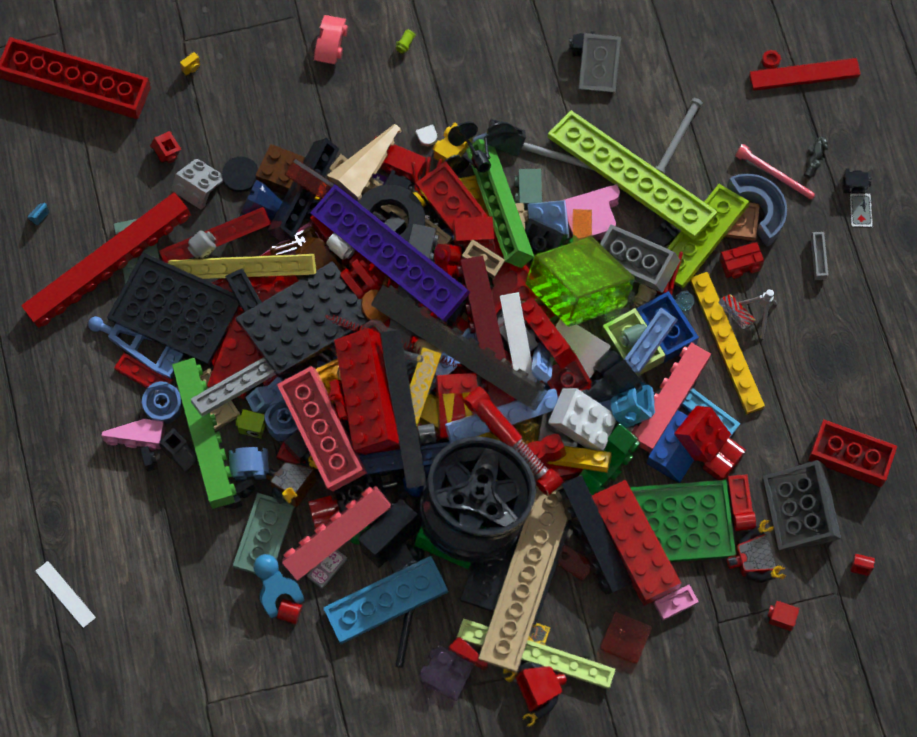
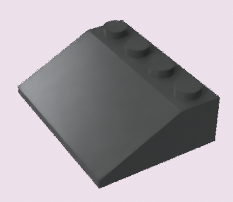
[763,460,841,551]

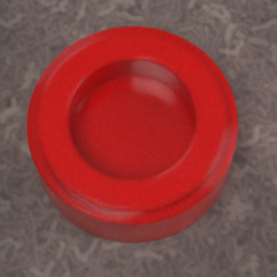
[762,50,781,69]

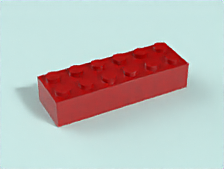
[334,328,399,455]
[592,480,681,606]

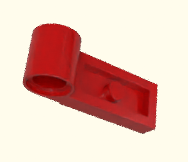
[727,474,756,531]

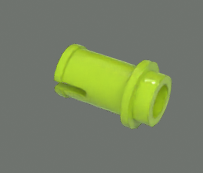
[396,30,416,54]

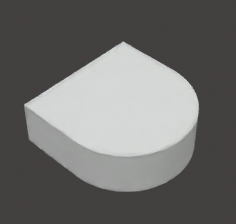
[416,124,437,146]

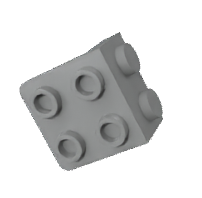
[171,159,224,209]

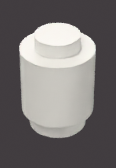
[326,233,355,260]

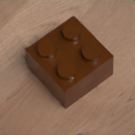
[255,144,305,196]

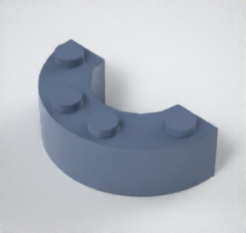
[727,174,787,247]

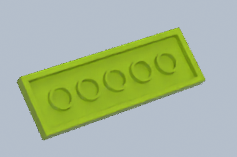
[667,184,750,289]

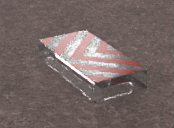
[718,294,756,329]

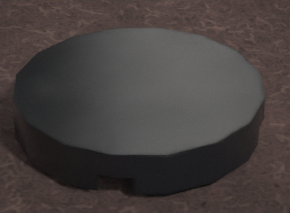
[222,156,258,193]

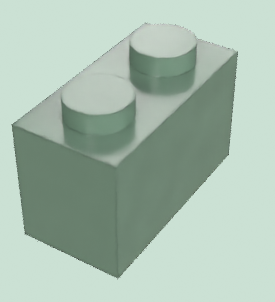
[515,169,542,210]

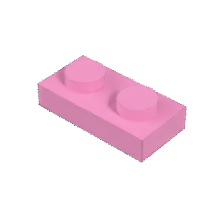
[654,585,699,621]

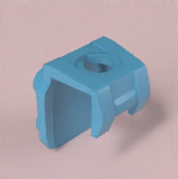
[611,385,655,428]

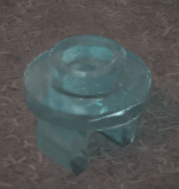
[675,291,694,310]

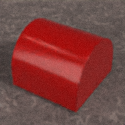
[850,553,875,576]
[277,599,303,625]

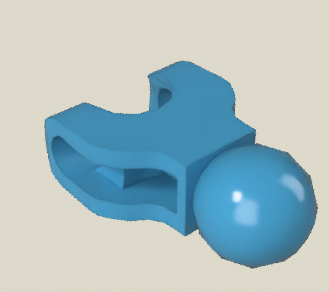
[253,554,304,618]

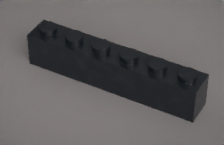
[267,138,339,242]
[556,475,632,595]

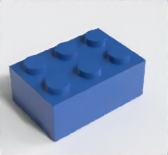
[636,291,699,363]

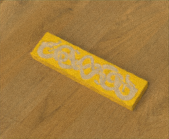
[410,348,441,426]

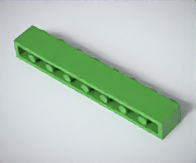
[466,138,534,268]
[172,358,237,509]

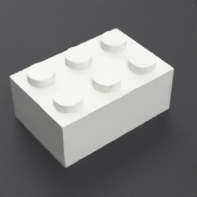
[548,388,616,451]

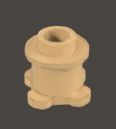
[633,284,657,307]

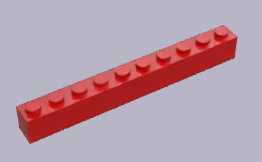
[21,192,191,328]

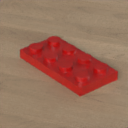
[207,316,261,399]

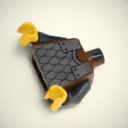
[266,455,318,508]

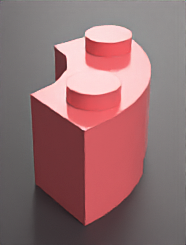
[314,15,348,64]

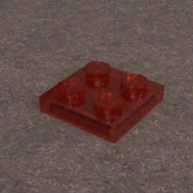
[600,612,652,664]

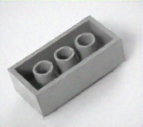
[593,224,680,293]

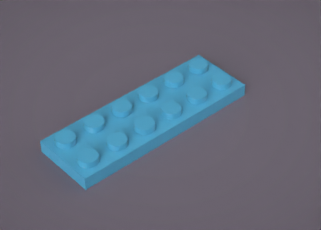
[323,556,448,644]

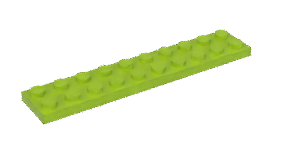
[548,111,718,239]

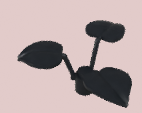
[443,121,519,175]

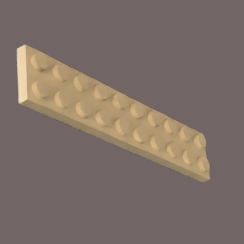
[479,487,568,673]

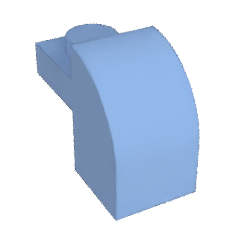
[246,377,283,413]

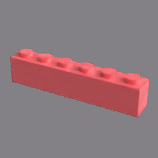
[631,342,711,453]
[282,486,391,581]

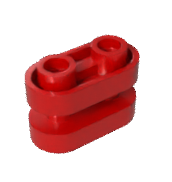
[340,258,382,299]

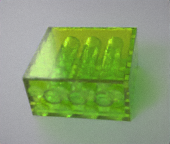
[526,236,635,327]

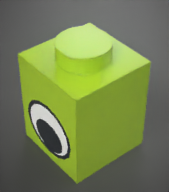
[236,409,266,439]

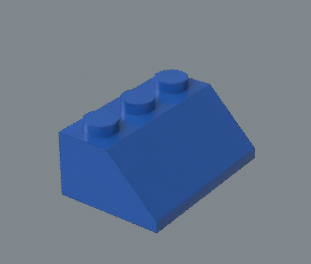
[646,410,694,483]

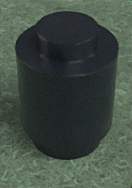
[593,350,621,378]

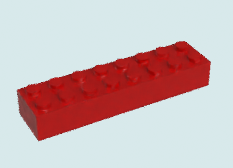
[0,37,151,119]

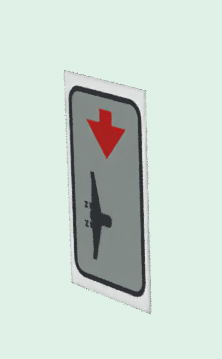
[850,194,872,227]

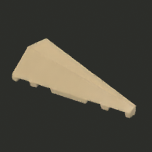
[327,124,401,200]

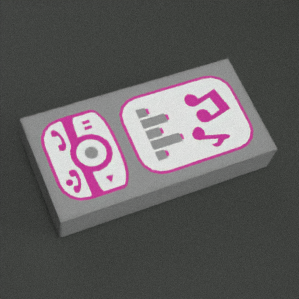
[307,550,347,589]

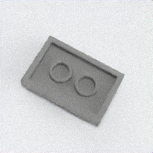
[578,33,621,92]

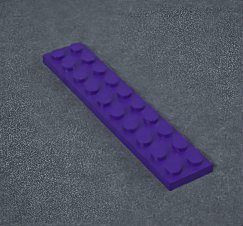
[310,184,470,322]

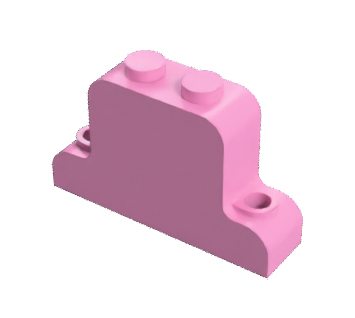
[565,184,620,246]

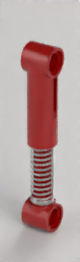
[463,386,563,496]

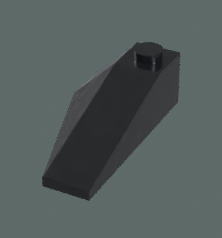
[582,359,646,403]

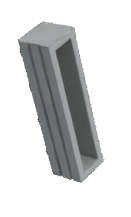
[811,232,828,280]

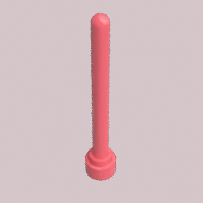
[735,144,815,199]

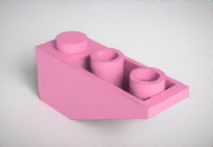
[101,419,165,451]

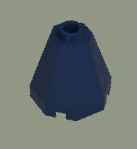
[239,180,282,223]

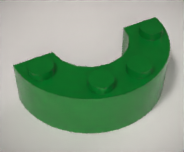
[579,424,640,496]

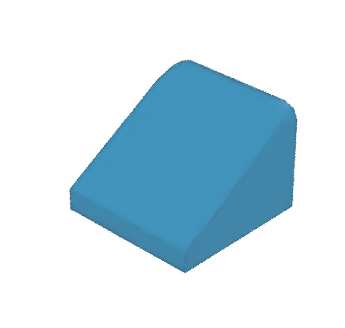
[27,203,49,225]

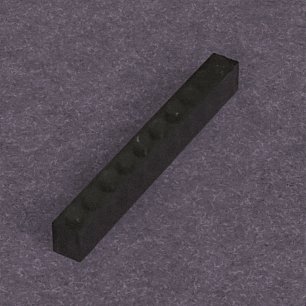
[370,285,548,411]

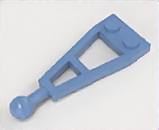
[88,316,185,379]

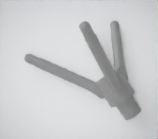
[738,290,777,339]

